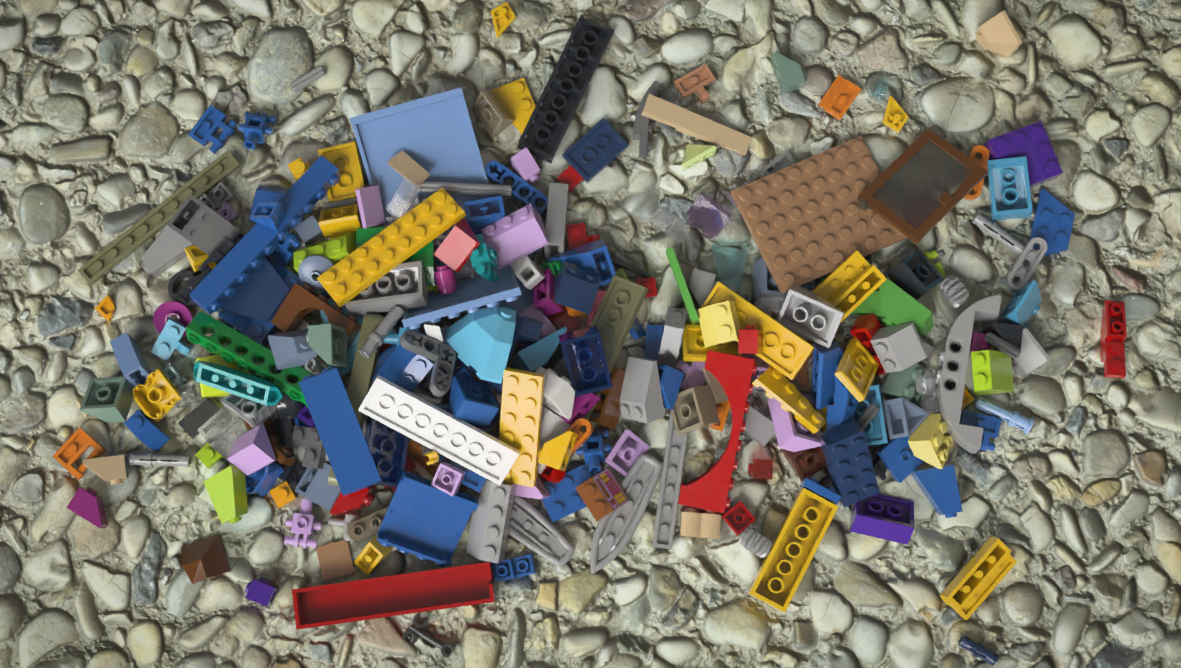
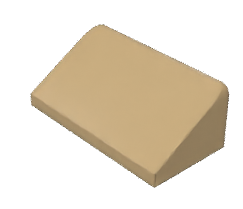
[387,150,430,189]

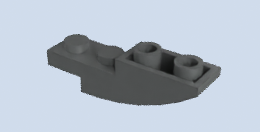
[632,81,661,159]

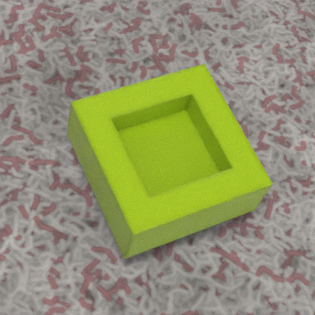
[195,441,224,469]

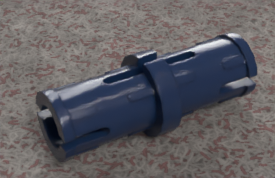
[958,634,999,666]

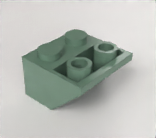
[882,363,934,407]

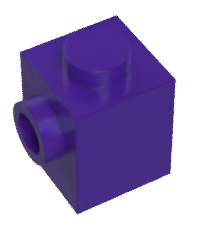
[245,577,278,607]

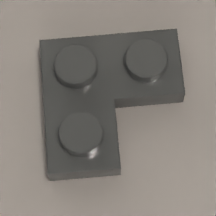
[290,426,326,469]

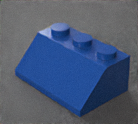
[372,339,434,393]
[811,341,843,409]

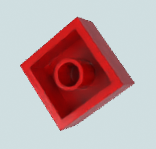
[721,501,756,536]

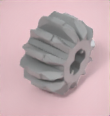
[938,275,970,308]
[738,528,772,558]

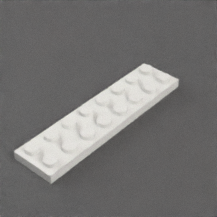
[358,375,520,485]

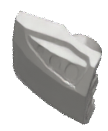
[221,393,279,428]

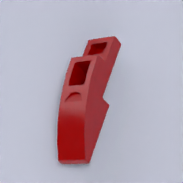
[1100,300,1127,379]

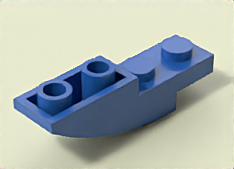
[826,366,858,431]

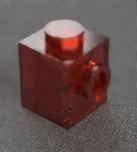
[747,459,773,481]

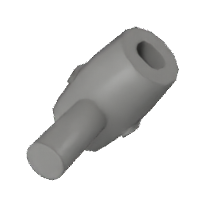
[328,512,361,541]

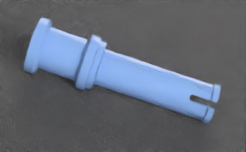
[974,396,1034,434]

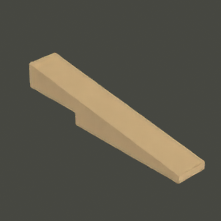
[641,94,752,155]

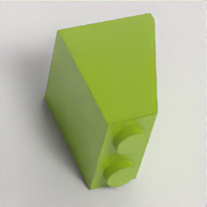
[971,350,1014,396]

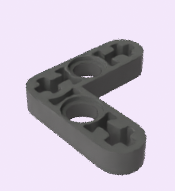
[399,330,456,397]

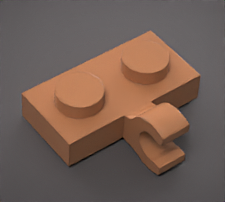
[674,63,716,104]

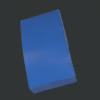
[492,554,537,582]

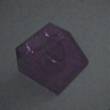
[685,192,732,241]

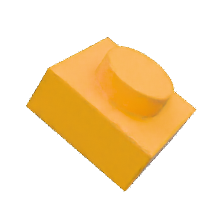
[269,481,297,508]

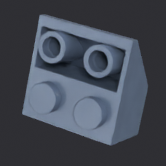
[295,461,341,511]

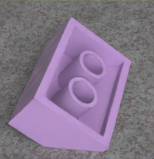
[481,203,549,269]
[767,392,821,452]

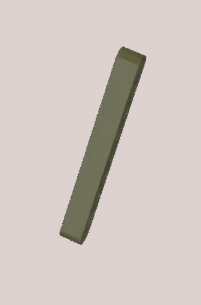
[328,313,385,486]

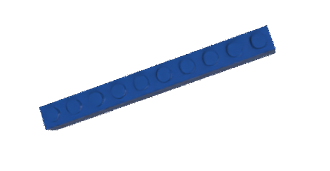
[189,155,341,315]

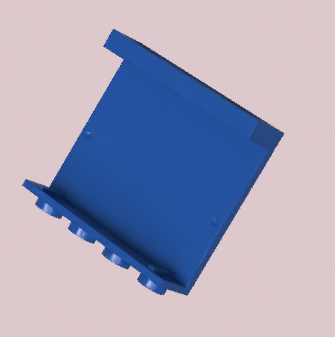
[377,471,479,567]

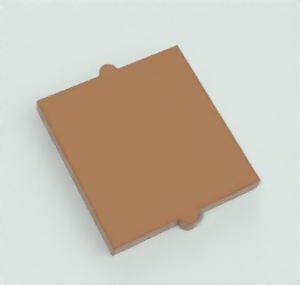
[316,540,355,581]

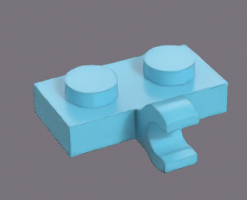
[150,318,192,361]

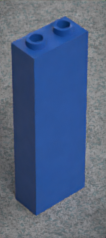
[299,367,382,496]

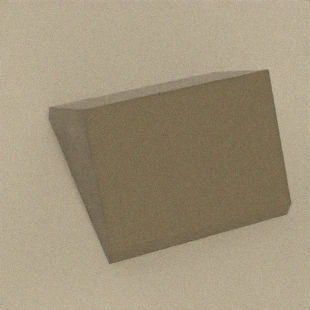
[471,89,515,138]

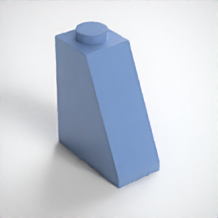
[109,332,152,387]

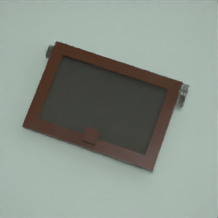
[857,124,988,244]

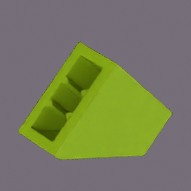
[203,465,248,525]

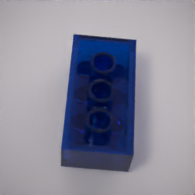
[364,416,409,487]

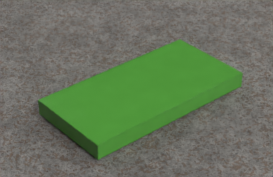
[666,247,700,325]

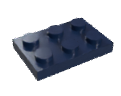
[562,118,629,184]

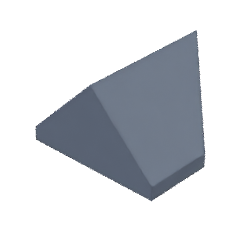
[883,397,930,439]

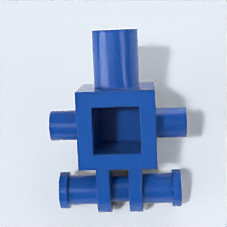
[238,111,277,150]
[576,428,612,473]

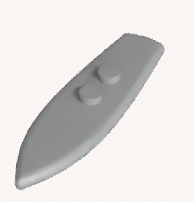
[590,453,663,574]
[470,488,575,567]

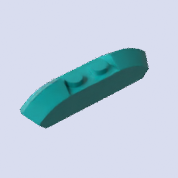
[194,360,283,406]

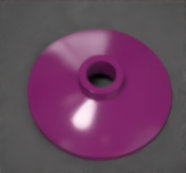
[153,301,193,337]

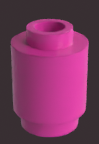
[434,265,457,295]

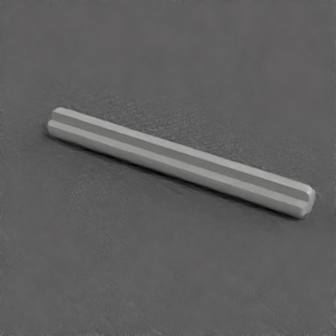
[417,181,512,196]

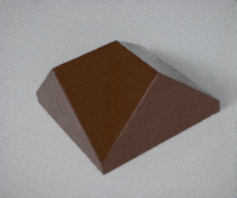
[181,534,231,584]

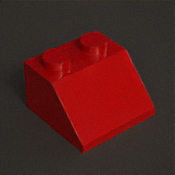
[329,487,375,516]

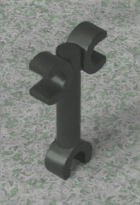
[402,614,456,658]

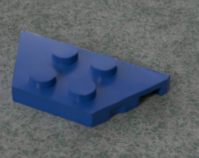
[1029,189,1075,256]

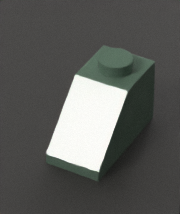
[771,52,807,93]

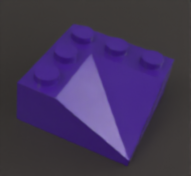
[983,121,1063,188]

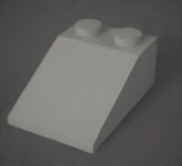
[777,285,845,348]
[620,356,665,423]

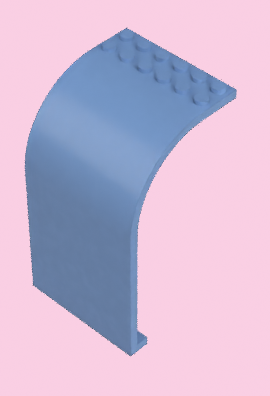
[349,87,521,330]

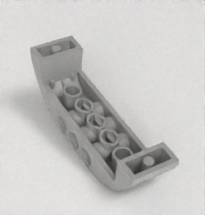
[934,295,1002,454]

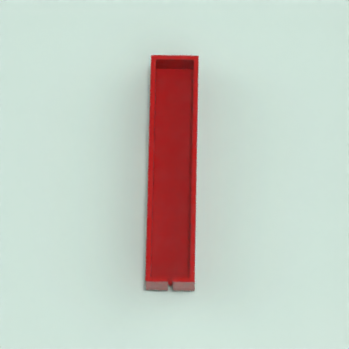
[292,562,496,630]

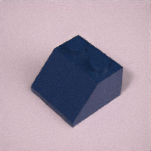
[554,262,599,315]

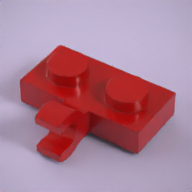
[566,223,600,250]

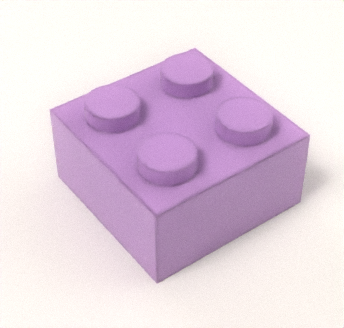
[431,461,466,496]

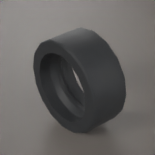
[168,270,197,308]

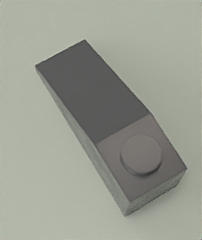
[657,307,687,369]

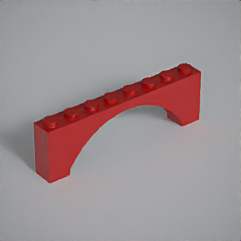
[678,349,757,513]

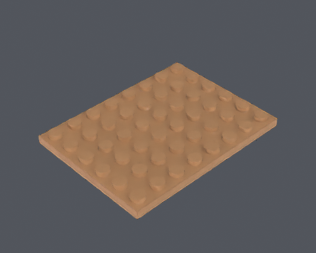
[730,136,908,295]

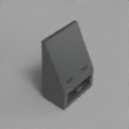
[166,194,241,255]

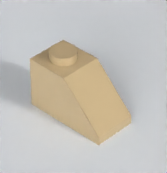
[83,455,126,485]

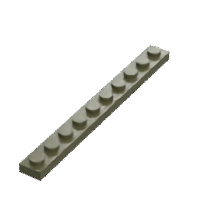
[78,150,241,286]

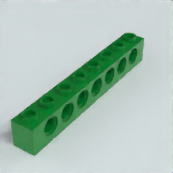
[186,311,315,408]

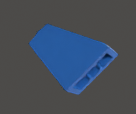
[911,465,963,518]

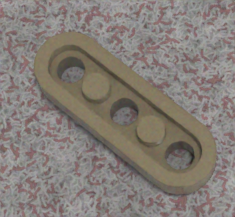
[346,506,389,541]

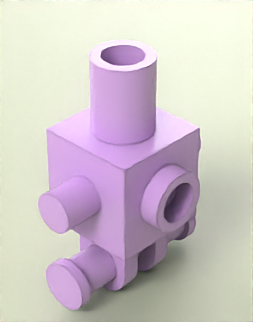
[284,499,322,549]

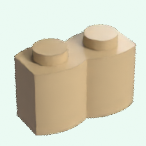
[679,508,721,539]

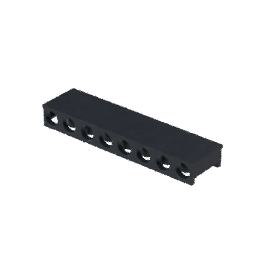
[517,15,615,164]

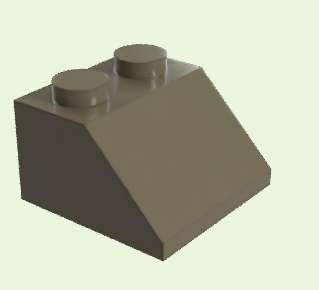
[671,385,720,435]

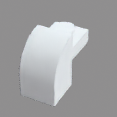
[509,255,545,290]

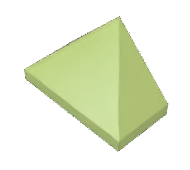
[681,144,717,172]

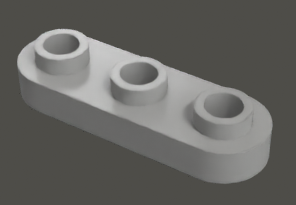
[1006,237,1047,289]

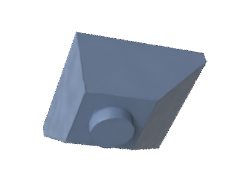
[268,329,317,370]

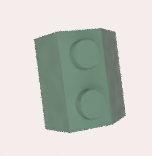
[306,324,348,368]
[80,376,134,422]

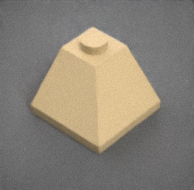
[975,10,1022,57]

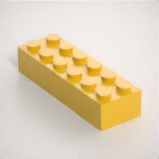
[747,488,839,612]

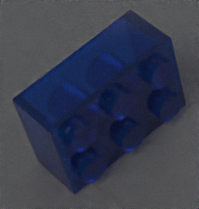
[558,326,613,397]

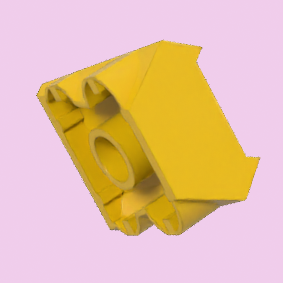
[133,368,182,422]

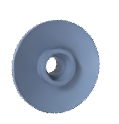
[298,255,334,291]

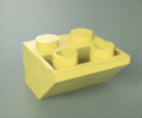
[908,414,953,469]

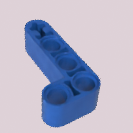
[485,161,548,217]

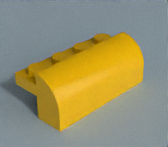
[811,250,887,323]
[940,536,1017,620]

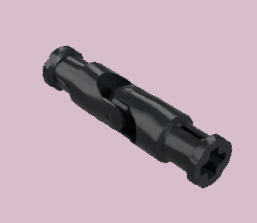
[174,236,237,306]

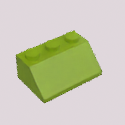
[293,231,356,277]

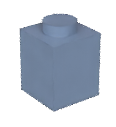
[293,215,324,245]

